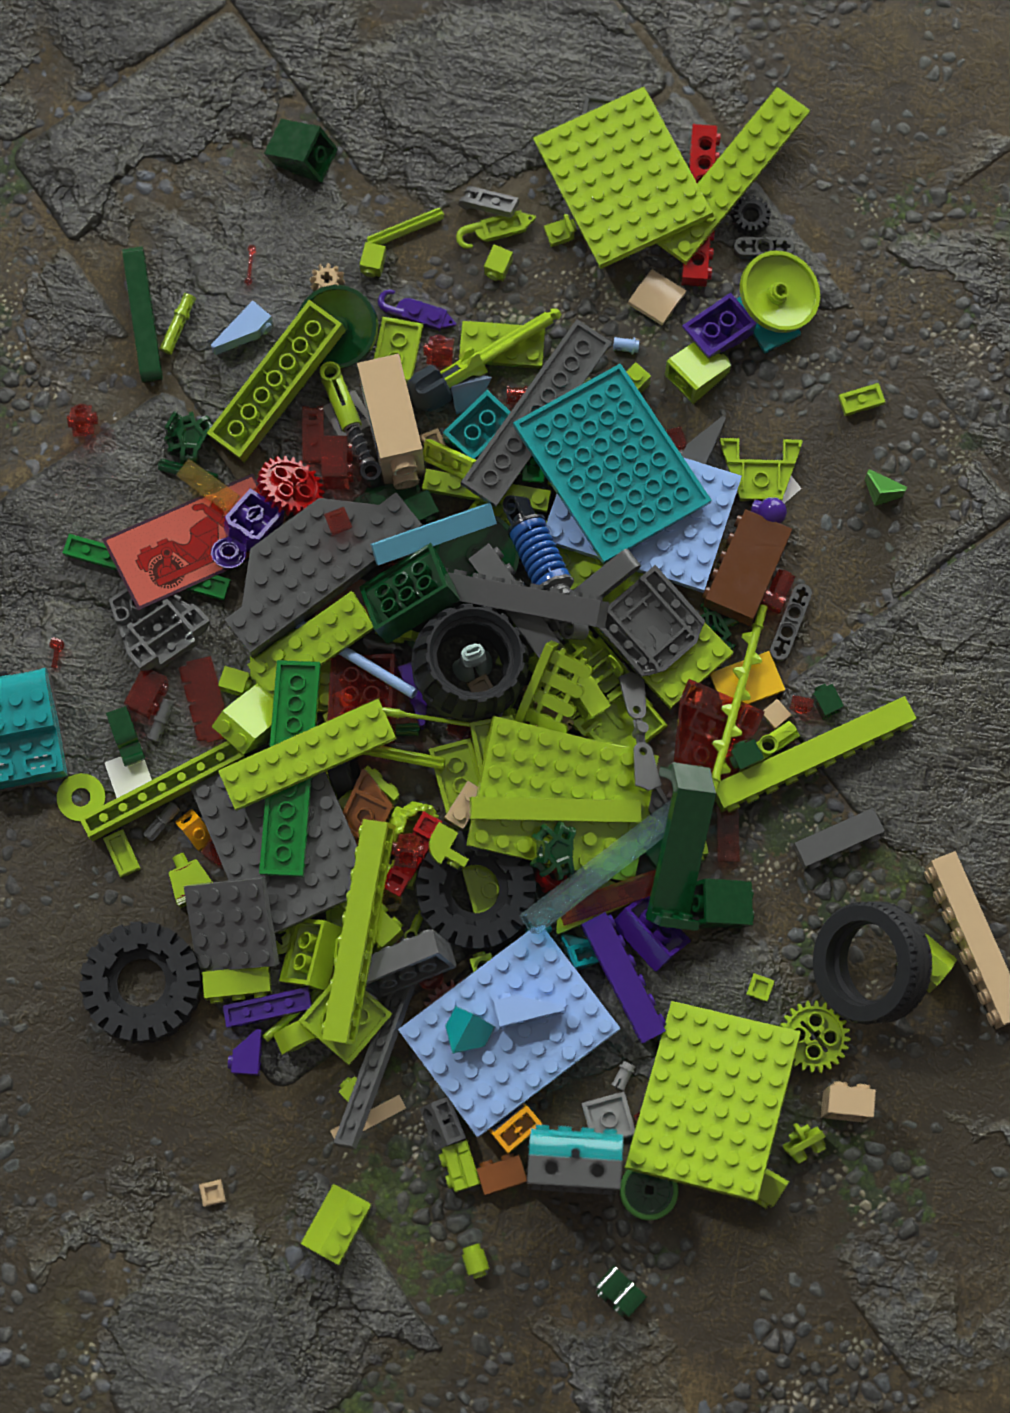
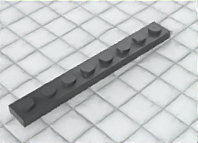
[333,985,415,1149]

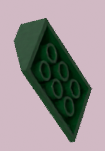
[359,543,460,644]

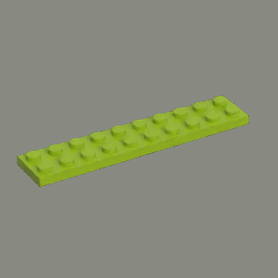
[656,87,810,265]

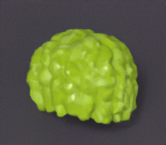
[389,801,439,849]

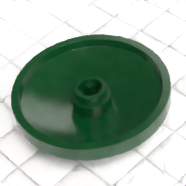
[297,285,378,369]
[435,515,519,577]

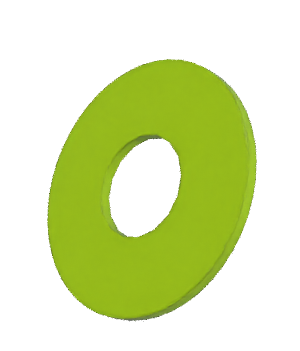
[57,773,105,821]

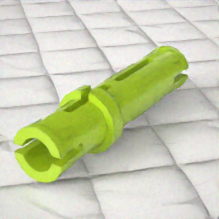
[159,293,196,355]

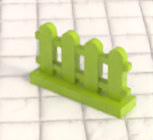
[514,640,593,733]

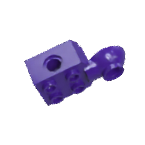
[211,488,285,569]

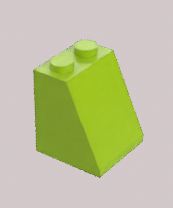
[665,342,731,404]
[212,684,274,755]
[895,933,957,993]

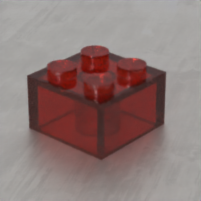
[322,435,354,489]

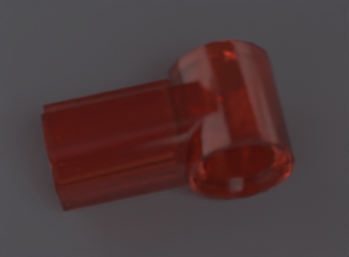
[760,569,795,614]

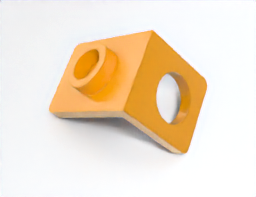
[175,809,212,850]

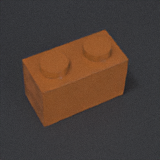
[477,1153,527,1196]

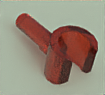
[49,637,64,668]

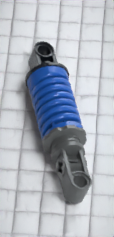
[502,495,589,640]

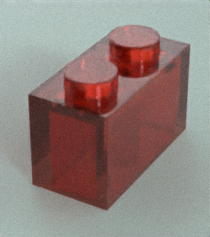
[124,669,170,719]

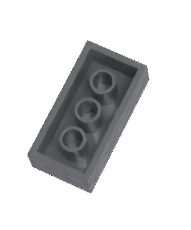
[365,929,457,999]

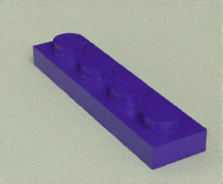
[223,987,312,1028]

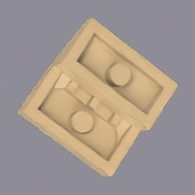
[628,269,686,325]

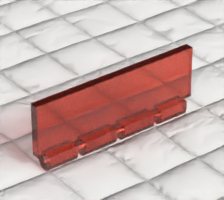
[179,656,225,743]

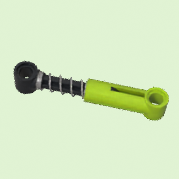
[320,362,383,488]

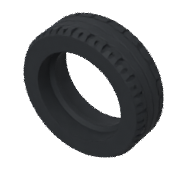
[813,902,932,1024]

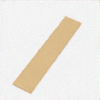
[330,1095,406,1140]

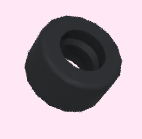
[327,758,361,793]

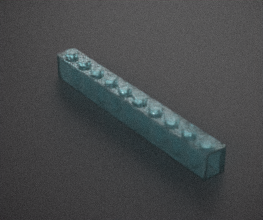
[519,799,671,934]

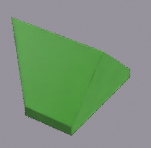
[865,469,907,506]

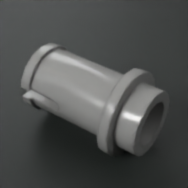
[611,1061,635,1091]

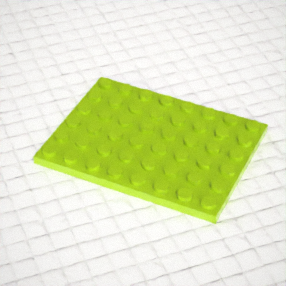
[533,87,713,269]
[466,716,659,884]
[625,1001,801,1202]

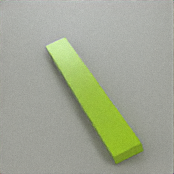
[470,796,641,823]

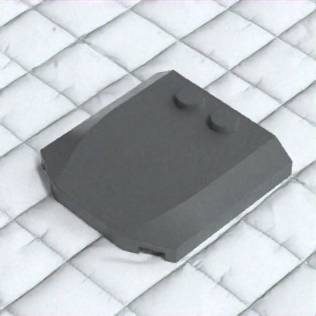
[596,565,705,677]

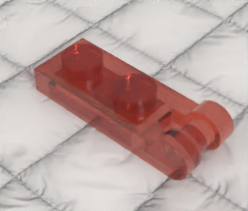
[302,406,324,463]

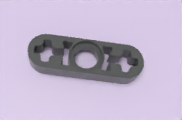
[734,237,794,259]

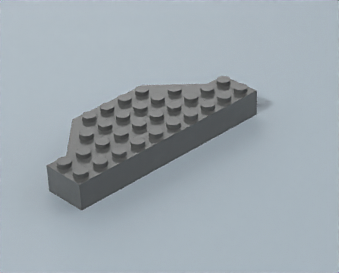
[224,493,422,659]

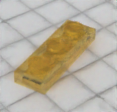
[176,459,240,514]

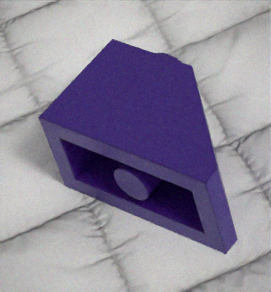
[228,1029,263,1076]

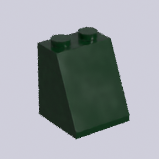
[264,119,338,183]
[690,878,754,928]

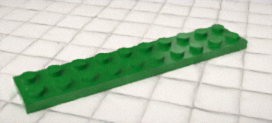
[259,660,321,877]

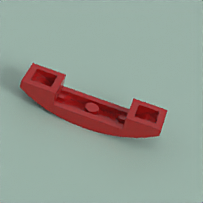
[384,811,443,897]

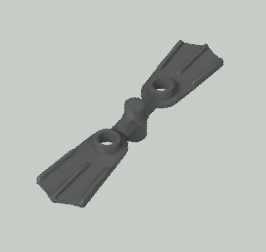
[618,672,661,791]

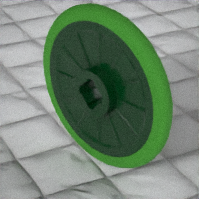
[620,1170,678,1220]

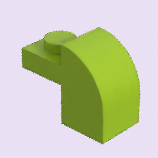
[429,822,469,869]
[274,1021,319,1055]

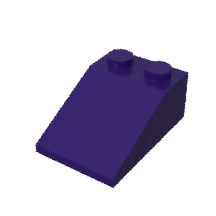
[682,293,757,358]

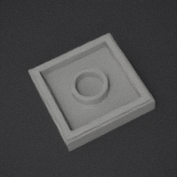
[582,1091,635,1139]

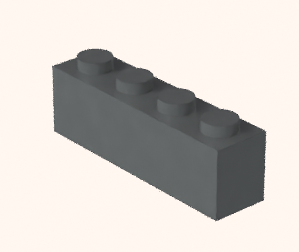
[793,808,885,871]

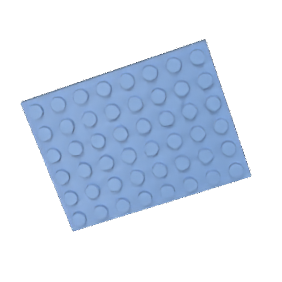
[546,458,742,593]
[398,923,620,1137]

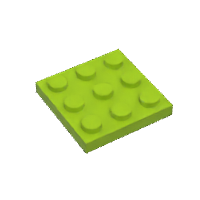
[298,984,392,1065]

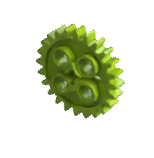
[779,1000,850,1073]

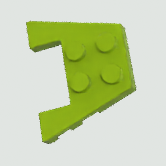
[720,438,802,501]

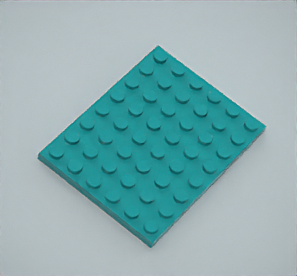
[513,363,712,564]

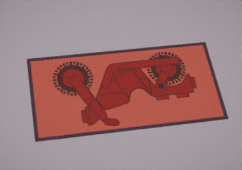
[102,473,266,610]

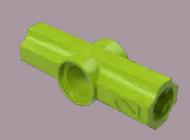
[756,721,800,760]

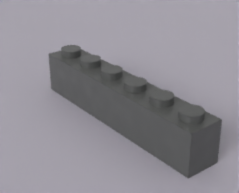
[469,544,565,658]

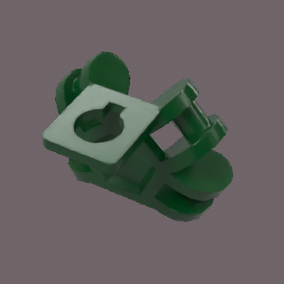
[164,410,213,466]
[530,821,576,881]

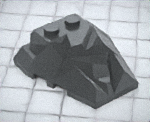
[109,588,210,671]

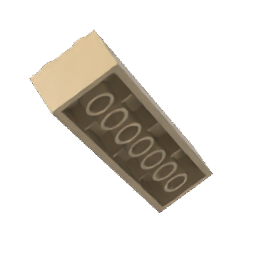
[924,851,1010,1029]

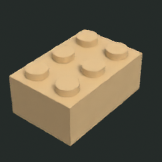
[821,1082,876,1123]

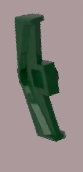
[352,483,421,505]

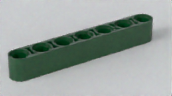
[122,246,163,383]

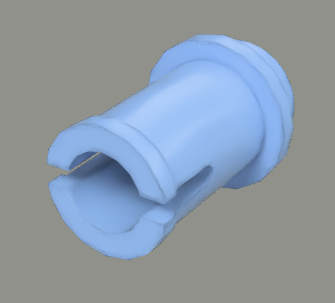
[613,337,640,354]

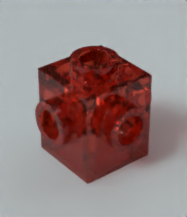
[423,335,455,367]
[67,404,98,437]
[392,833,424,869]

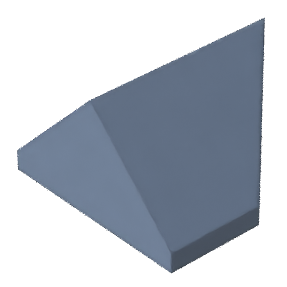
[450,375,491,414]

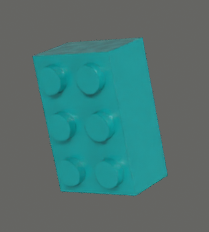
[443,390,511,460]

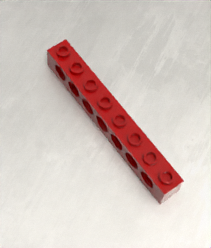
[681,124,721,287]

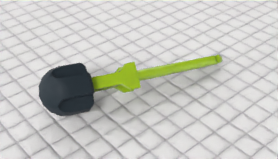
[407,309,561,412]

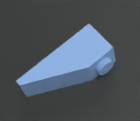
[211,301,273,355]
[493,993,566,1029]

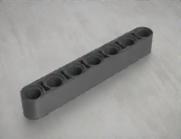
[521,549,641,656]

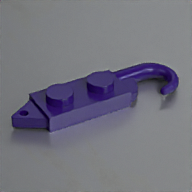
[378,289,456,332]

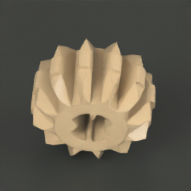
[310,263,345,291]

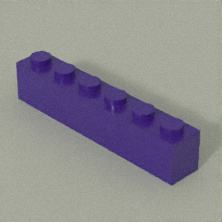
[580,912,667,1043]

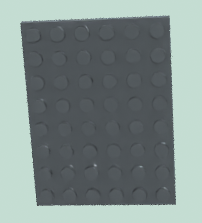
[190,771,358,935]

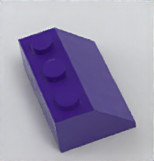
[614,893,691,972]

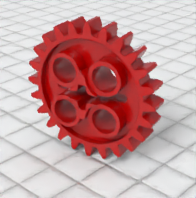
[256,456,324,516]

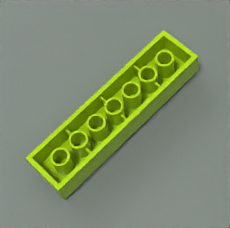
[207,300,346,463]

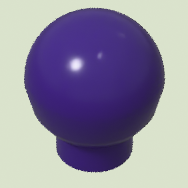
[751,497,787,524]

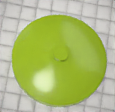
[740,251,820,333]

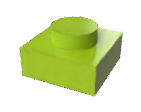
[746,973,774,1002]

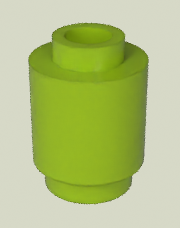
[462,1243,490,1279]

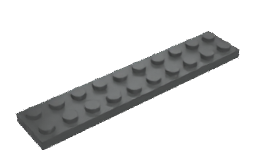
[460,319,612,508]

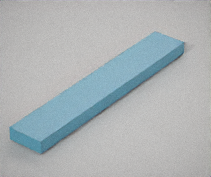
[371,503,497,565]

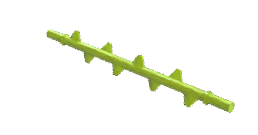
[712,605,768,791]

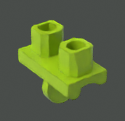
[782,1123,826,1164]

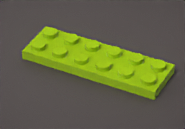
[247,591,374,698]

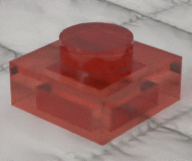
[324,507,352,536]
[789,695,814,714]

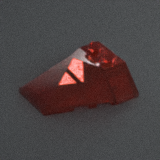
[674,679,765,774]

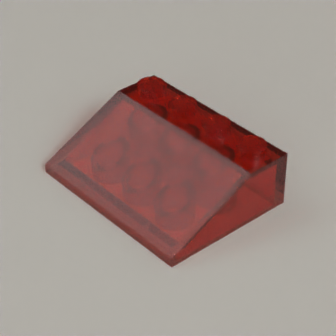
[327,654,399,743]

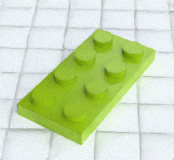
[459,321,545,369]

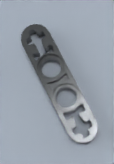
[770,584,812,662]

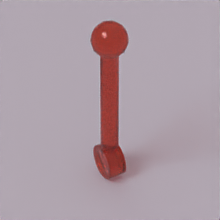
[244,245,256,285]

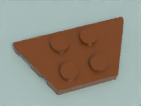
[343,769,394,845]

